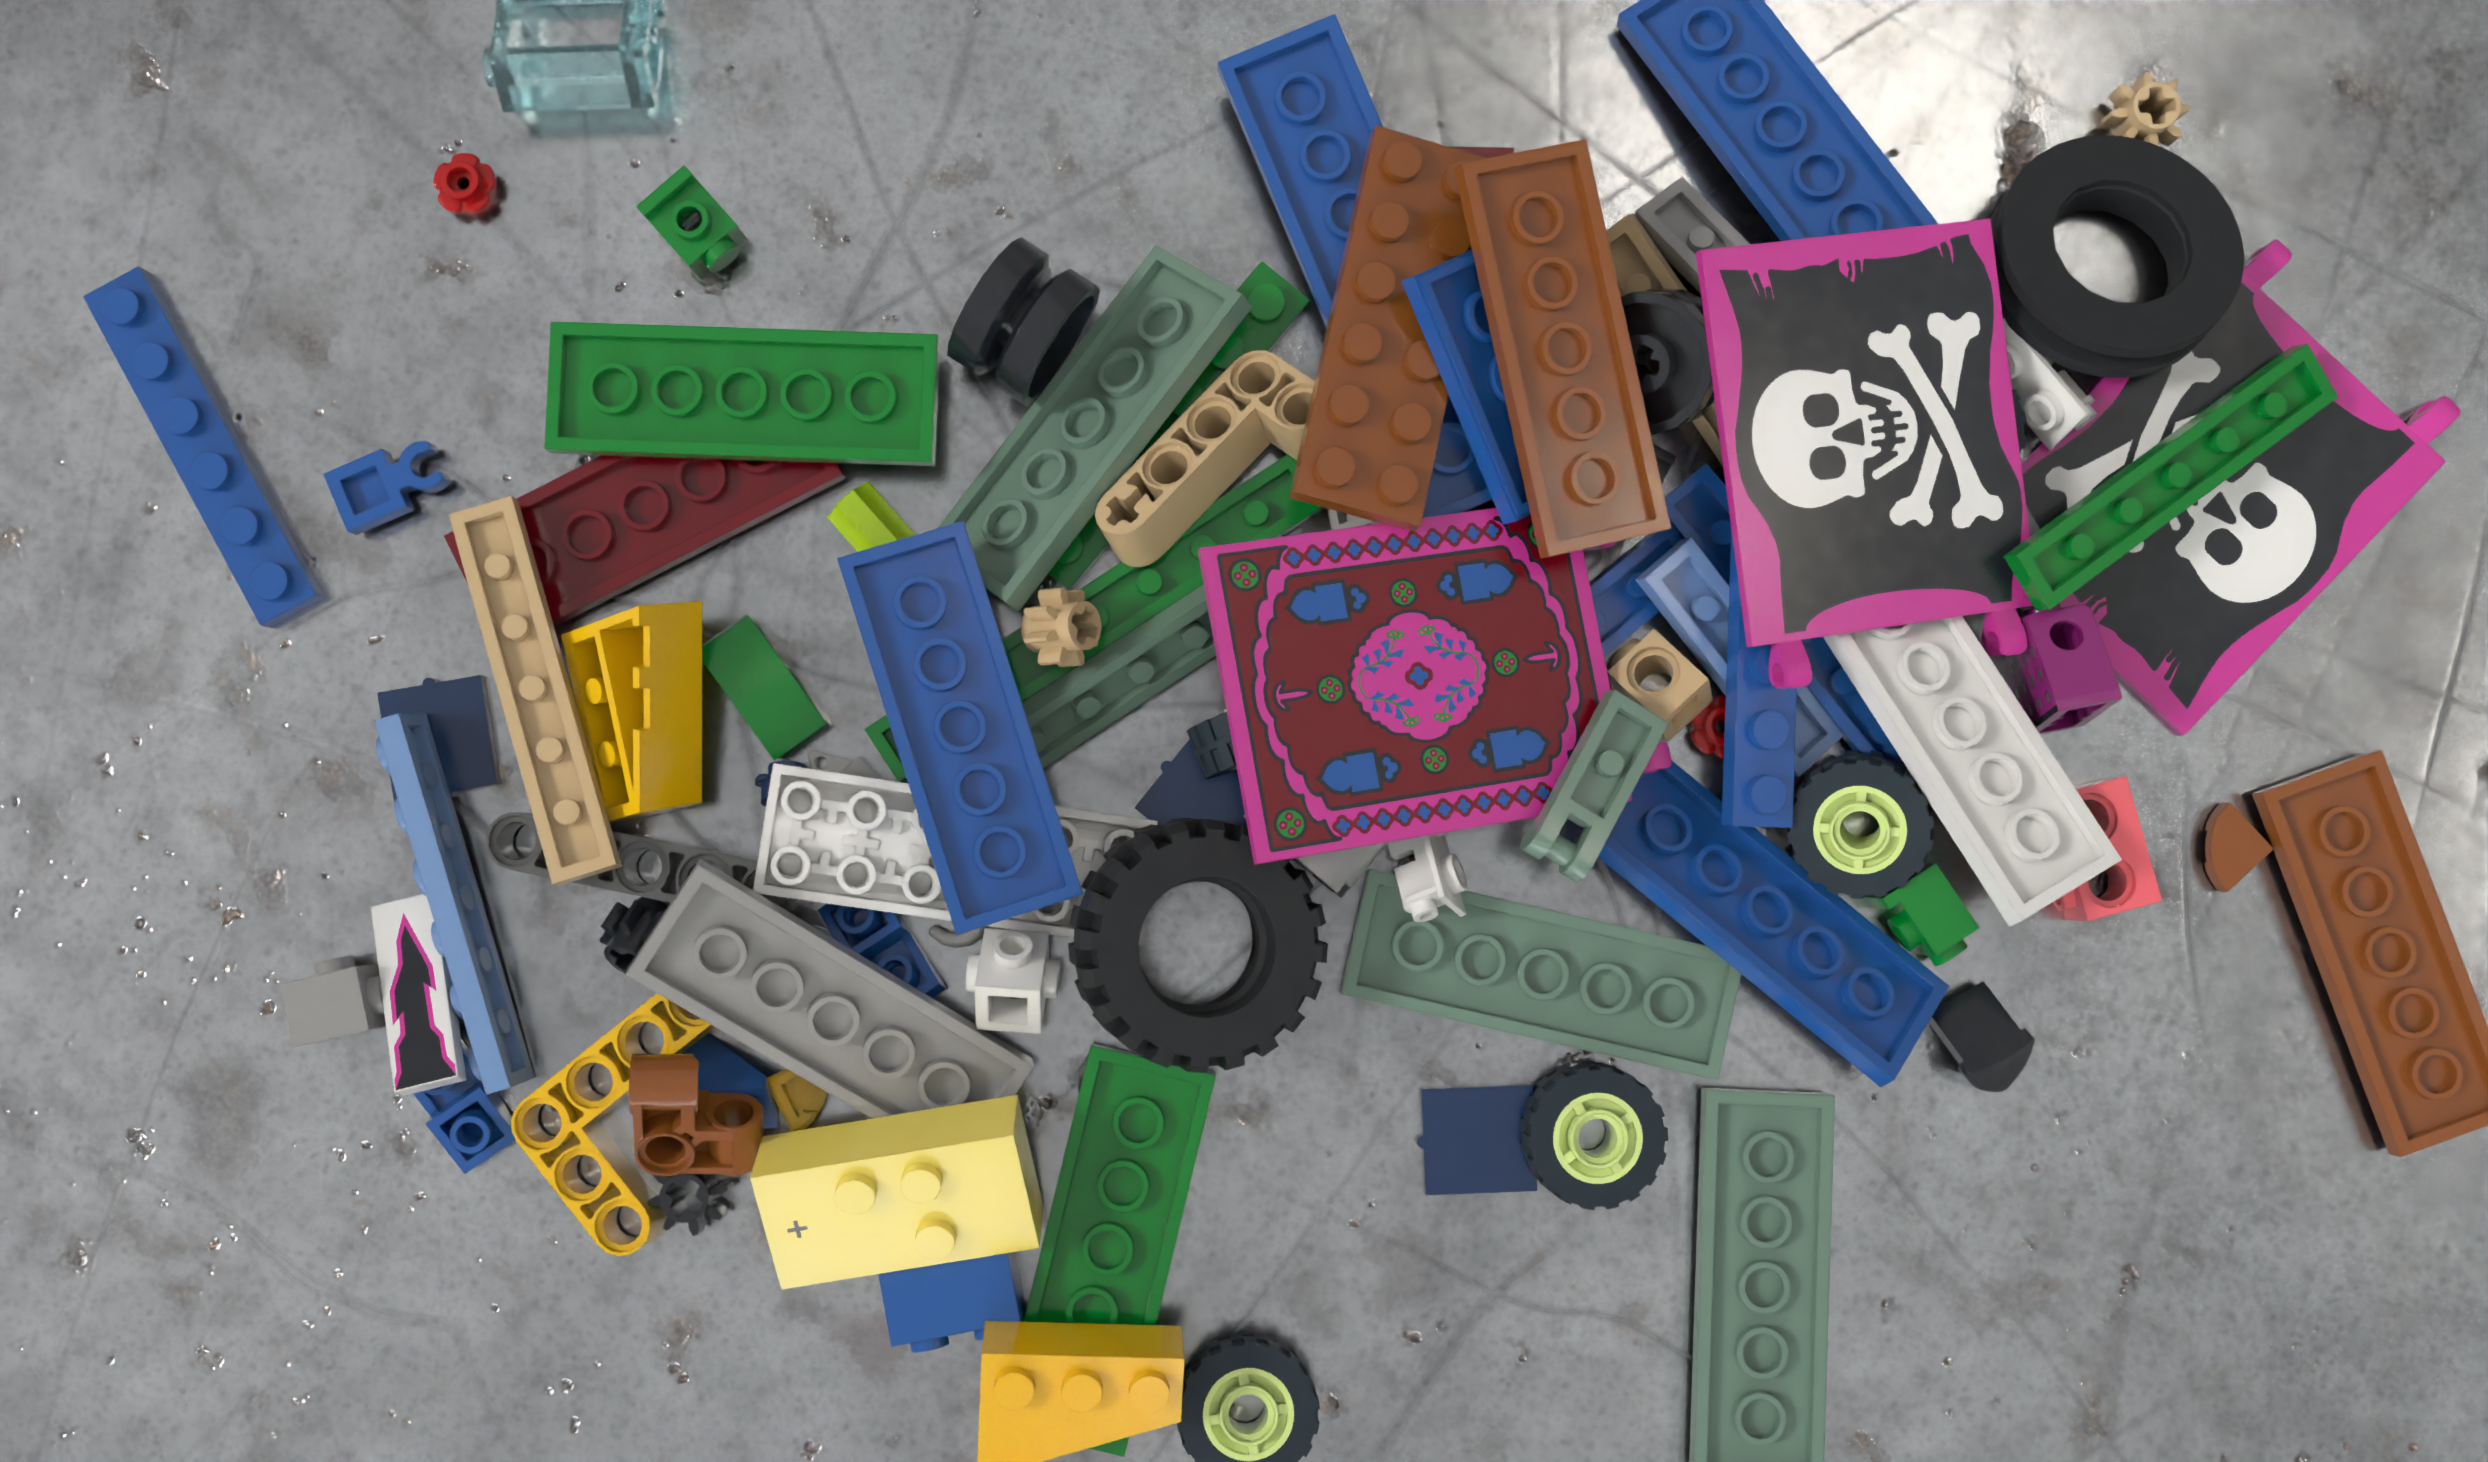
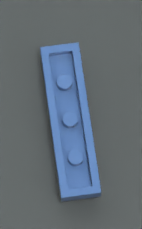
[1635,537,1844,777]

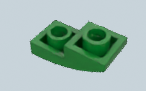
[702,614,827,761]

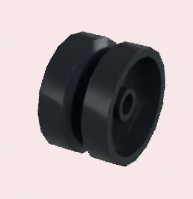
[947,237,1100,407]
[1621,288,1715,436]

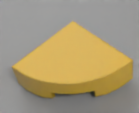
[767,1069,830,1132]

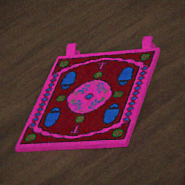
[1198,508,1672,865]

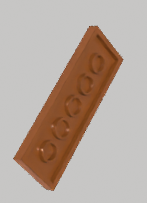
[1289,125,1485,532]
[1454,139,1671,559]
[2252,750,2488,1157]

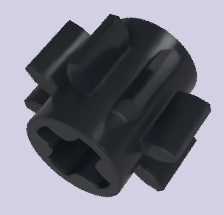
[600,897,668,974]
[648,1174,734,1236]

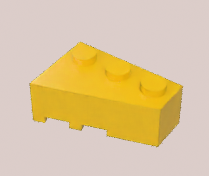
[561,601,702,822]
[977,1321,1184,1462]

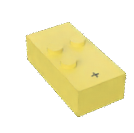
[750,1095,1043,1290]

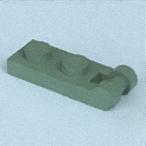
[1520,689,1669,883]

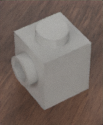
[279,955,386,1048]

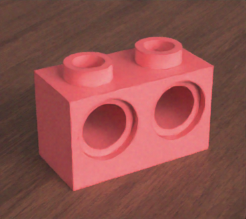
[2053,776,2162,921]

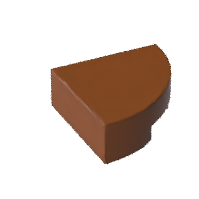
[2204,802,2274,892]

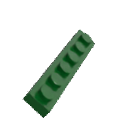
[1048,261,1310,591]
[2003,343,2338,611]

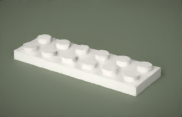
[1823,616,2122,927]

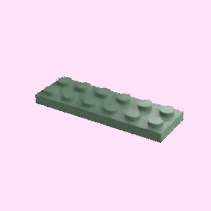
[938,245,1252,612]
[1340,869,1741,1081]
[1689,1087,1835,1462]

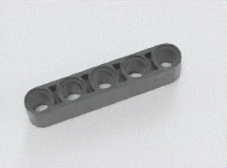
[486,812,806,916]

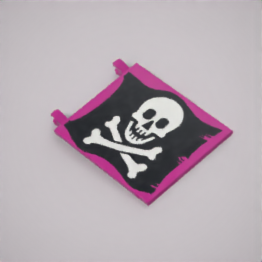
[1695,218,2033,689]
[2021,240,2461,735]

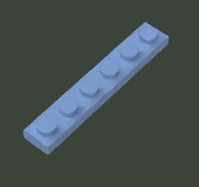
[374,713,535,1095]

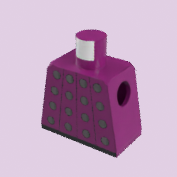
[2004,603,2123,735]

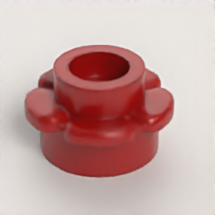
[433,153,496,215]
[1691,695,1726,758]

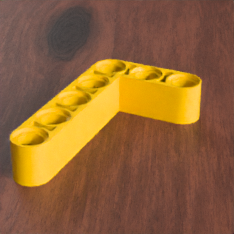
[511,993,716,1256]

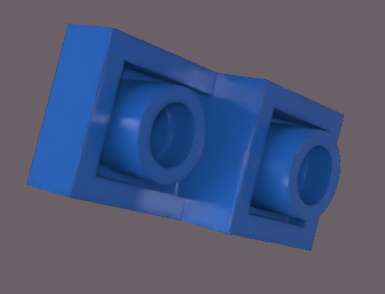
[818,904,947,998]
[413,1038,516,1174]

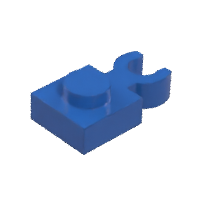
[323,441,451,535]

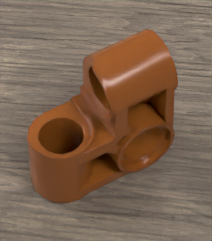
[629,1054,764,1177]

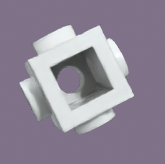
[966,928,1060,1034]

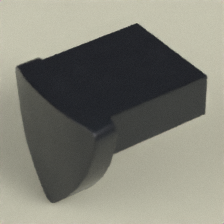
[1929,981,2035,1092]

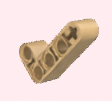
[1095,350,1315,567]

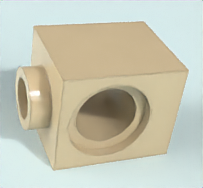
[1607,629,1713,743]

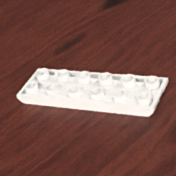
[753,763,1158,941]

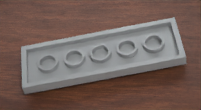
[626,859,1034,1118]

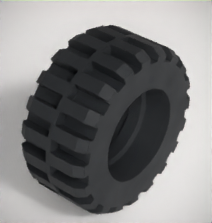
[1068,818,1328,1073]

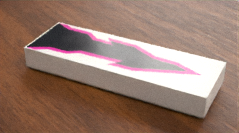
[371,894,466,1096]

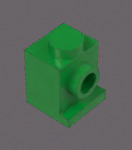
[636,165,747,278]
[1866,863,1980,966]

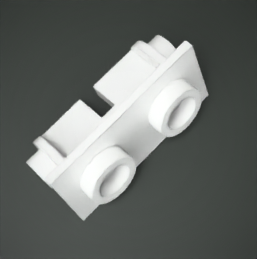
[2003,318,2098,451]
[1388,832,1468,922]

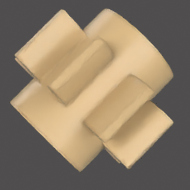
[2101,72,2190,146]
[1021,587,1102,667]

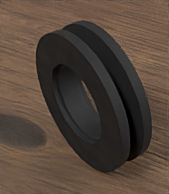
[1991,135,2244,378]

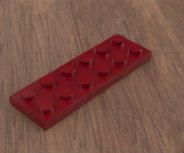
[444,455,846,627]

